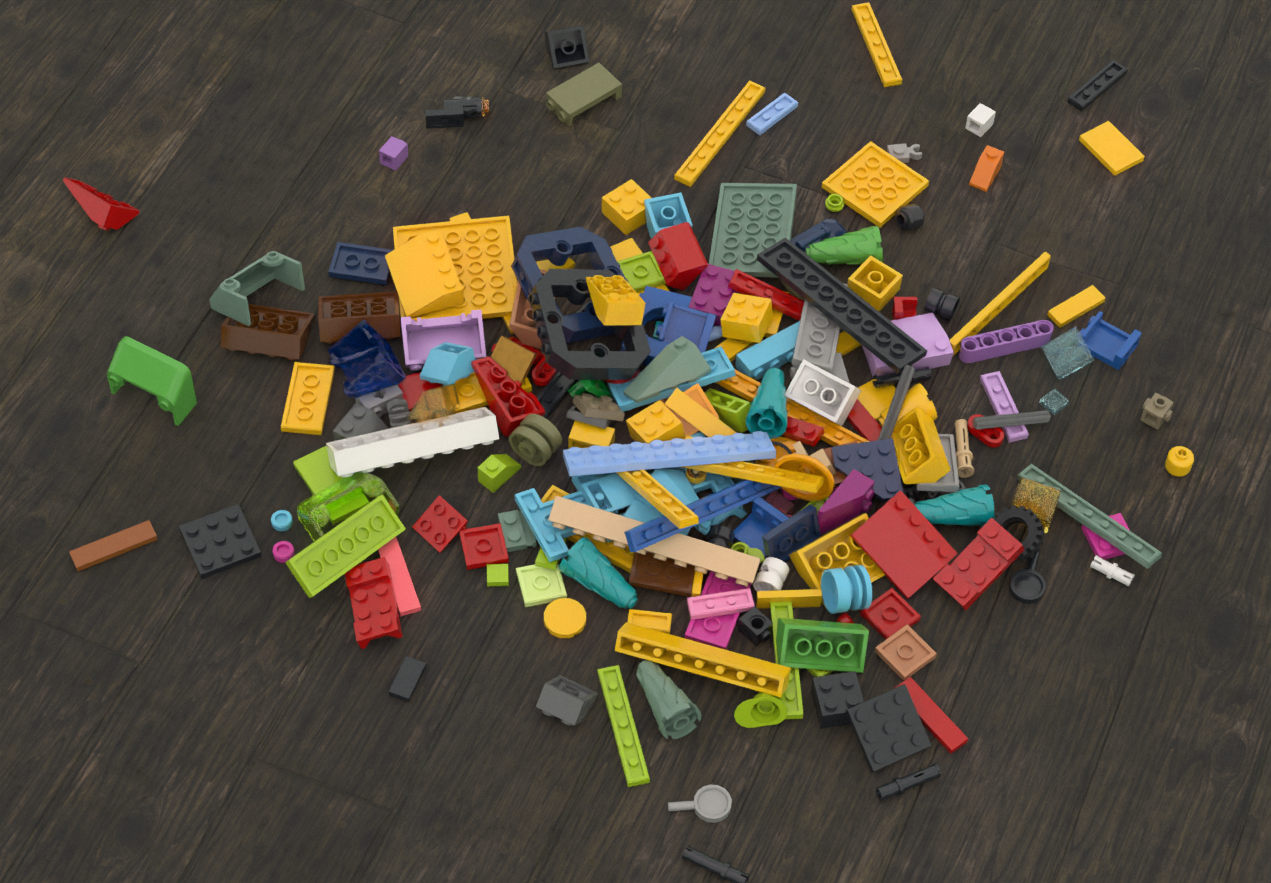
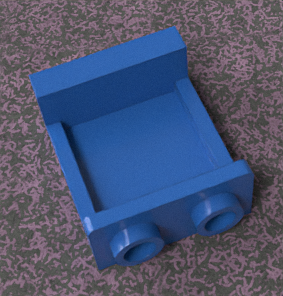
[656,301,716,353]
[1077,311,1142,370]

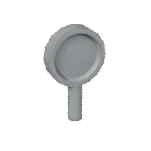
[668,784,732,823]

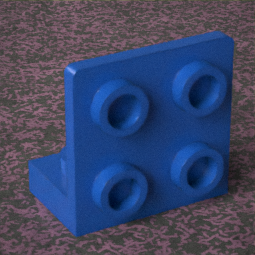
[733,496,789,557]

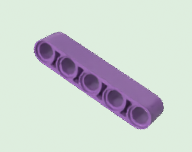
[959,320,1054,363]

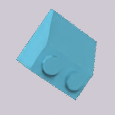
[644,193,693,239]

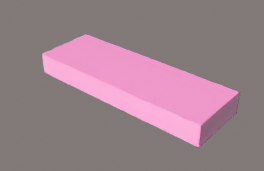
[687,588,755,620]

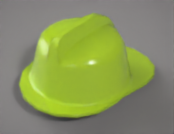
[734,692,788,728]

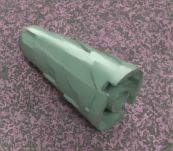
[636,660,701,740]

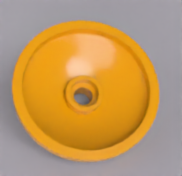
[774,454,834,501]

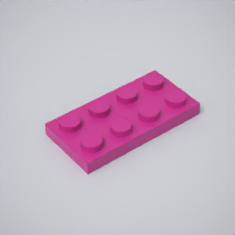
[685,571,752,650]

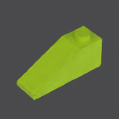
[704,388,751,433]

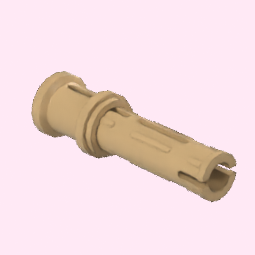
[954,419,974,478]

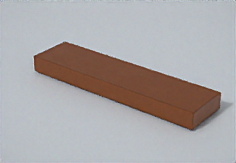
[69,520,158,572]

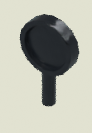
[1009,551,1046,604]

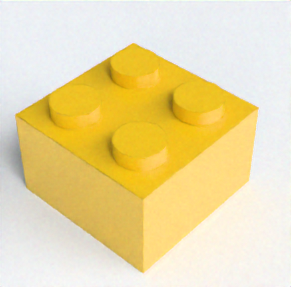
[602,179,651,235]
[847,256,903,311]
[721,293,773,343]
[626,400,686,444]

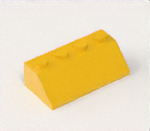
[890,406,951,484]

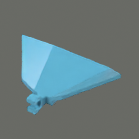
[624,468,711,536]

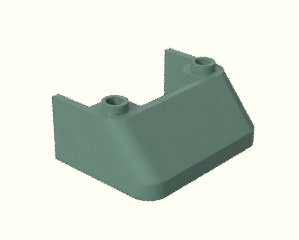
[209,251,305,326]

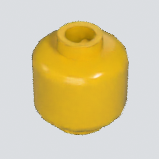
[1165,446,1194,477]

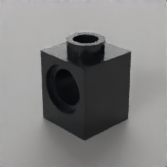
[738,606,773,646]

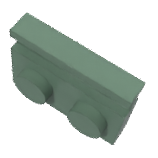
[498,510,536,552]

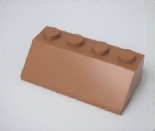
[509,269,555,349]

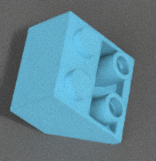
[420,342,475,386]

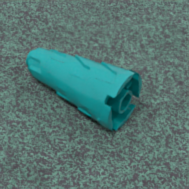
[746,368,788,439]
[914,485,994,527]
[559,537,638,609]

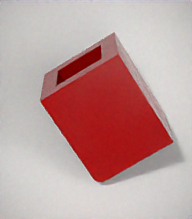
[892,297,918,320]

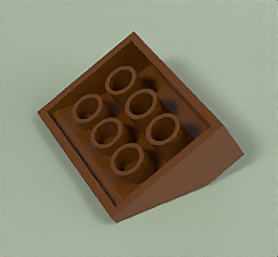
[318,291,401,344]
[221,304,315,360]

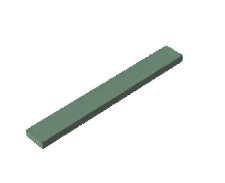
[1017,464,1162,569]

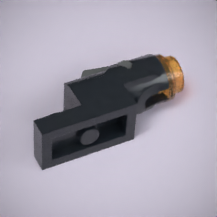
[425,96,489,129]

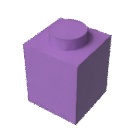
[379,136,408,171]

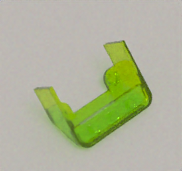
[297,471,400,541]

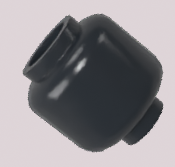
[895,204,924,231]

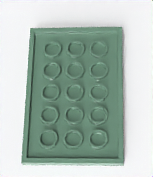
[709,183,797,278]

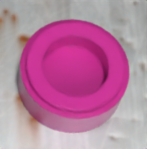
[273,541,295,563]

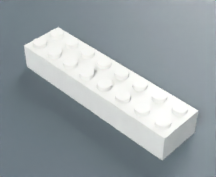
[326,407,499,477]

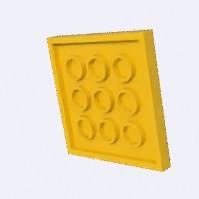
[821,141,929,228]

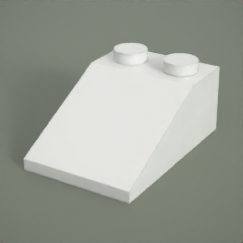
[785,359,861,426]

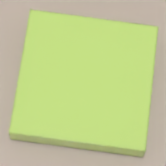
[516,564,567,607]

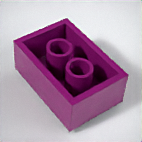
[689,264,740,327]

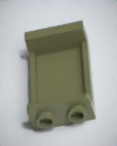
[546,63,622,126]

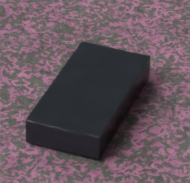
[389,656,426,702]

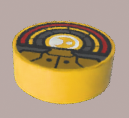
[686,468,707,484]

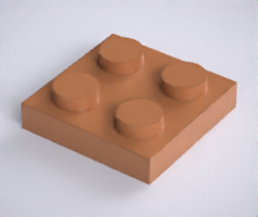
[875,624,937,681]

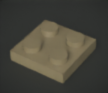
[573,393,625,421]

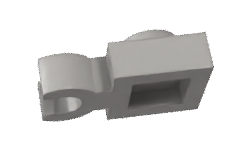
[887,143,922,163]

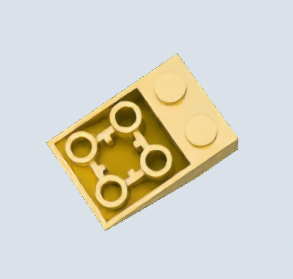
[586,275,646,325]

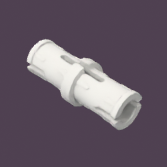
[1090,555,1134,587]

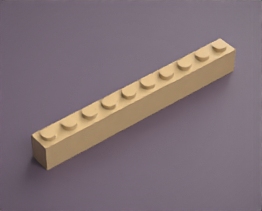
[548,496,761,587]

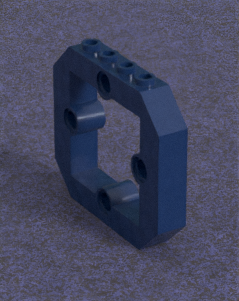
[511,227,628,343]

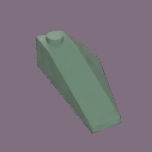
[623,336,711,403]

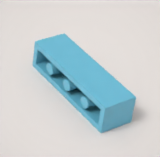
[735,321,800,380]

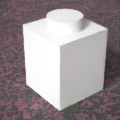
[965,103,996,137]

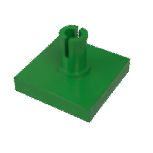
[568,380,612,398]

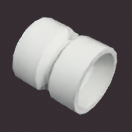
[753,557,789,591]

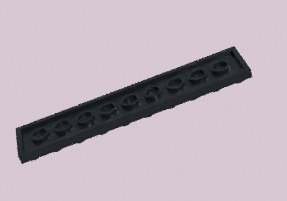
[757,238,927,374]

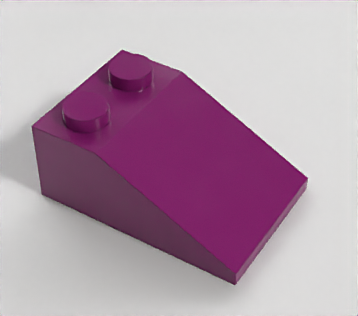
[818,469,875,535]

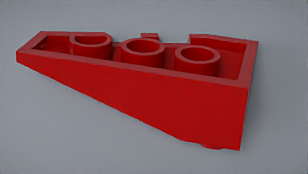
[63,177,140,231]
[471,356,546,437]

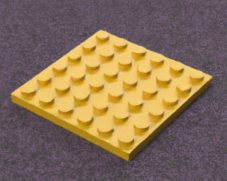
[393,216,517,321]

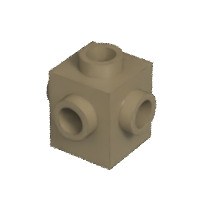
[1140,393,1174,430]

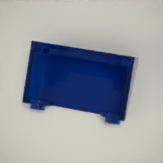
[328,319,406,398]

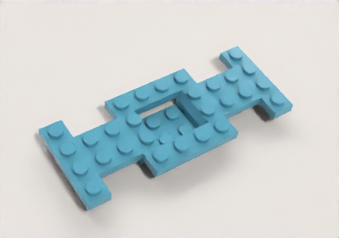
[515,432,734,562]

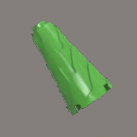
[805,226,883,265]

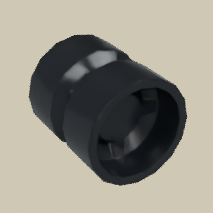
[924,287,960,321]
[706,525,735,549]

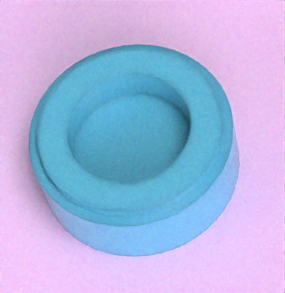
[271,510,293,532]

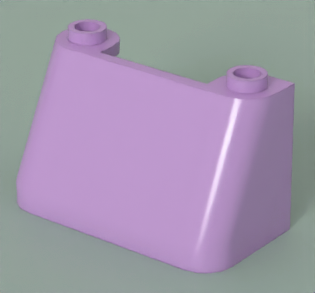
[401,310,486,371]

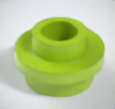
[825,194,844,212]

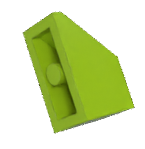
[477,454,521,493]

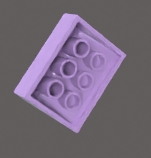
[862,313,954,376]

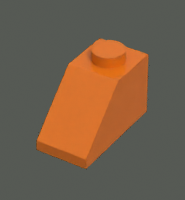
[969,145,1004,192]

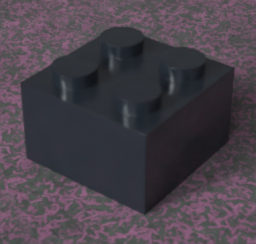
[811,671,864,729]

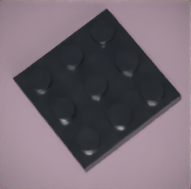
[179,504,262,579]
[845,684,931,772]

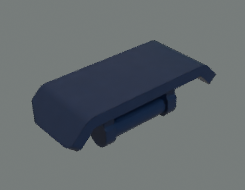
[791,219,847,254]

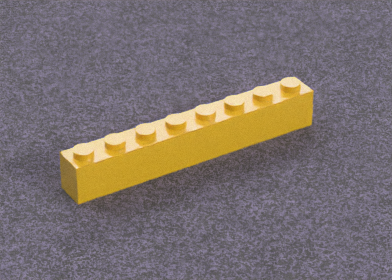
[615,622,791,697]

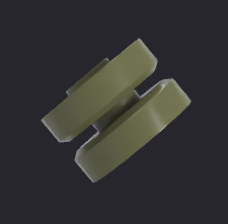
[509,414,562,466]

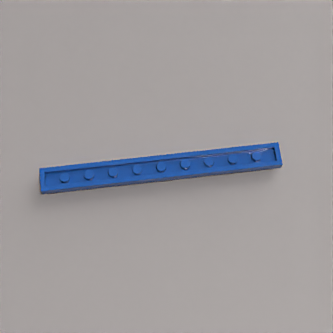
[624,479,782,552]

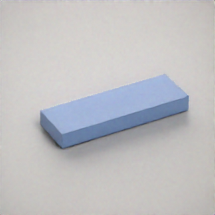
[746,93,798,135]

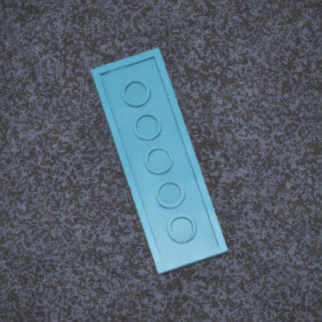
[608,347,736,412]

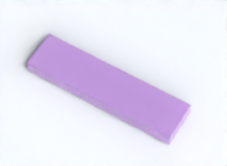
[980,371,1029,442]

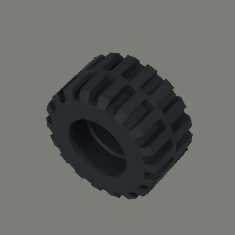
[994,505,1045,562]

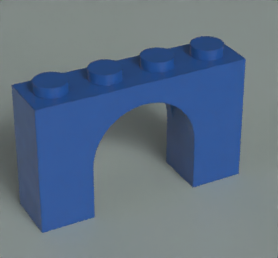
[621,286,692,366]

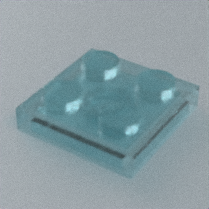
[1041,327,1094,380]

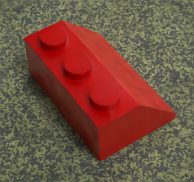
[648,222,709,291]

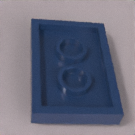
[328,242,393,285]
[762,504,821,562]

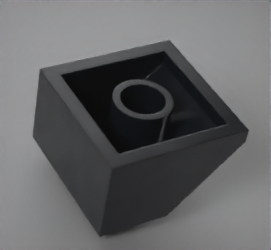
[544,25,590,68]

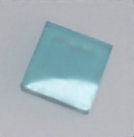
[1040,388,1069,415]

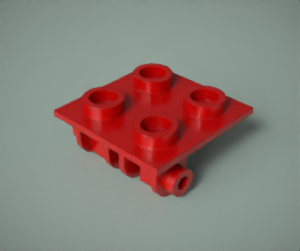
[412,495,468,553]

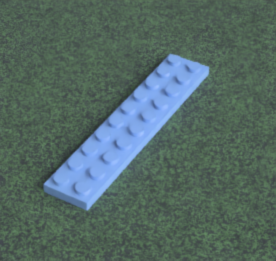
[563,431,776,476]

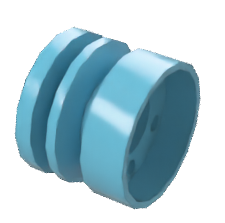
[821,565,872,614]

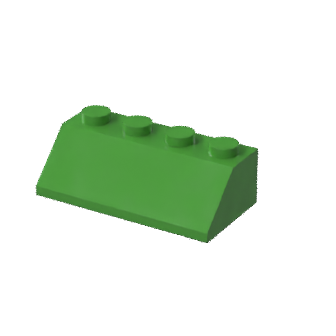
[776,618,869,673]

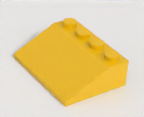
[385,229,464,318]
[789,513,885,606]

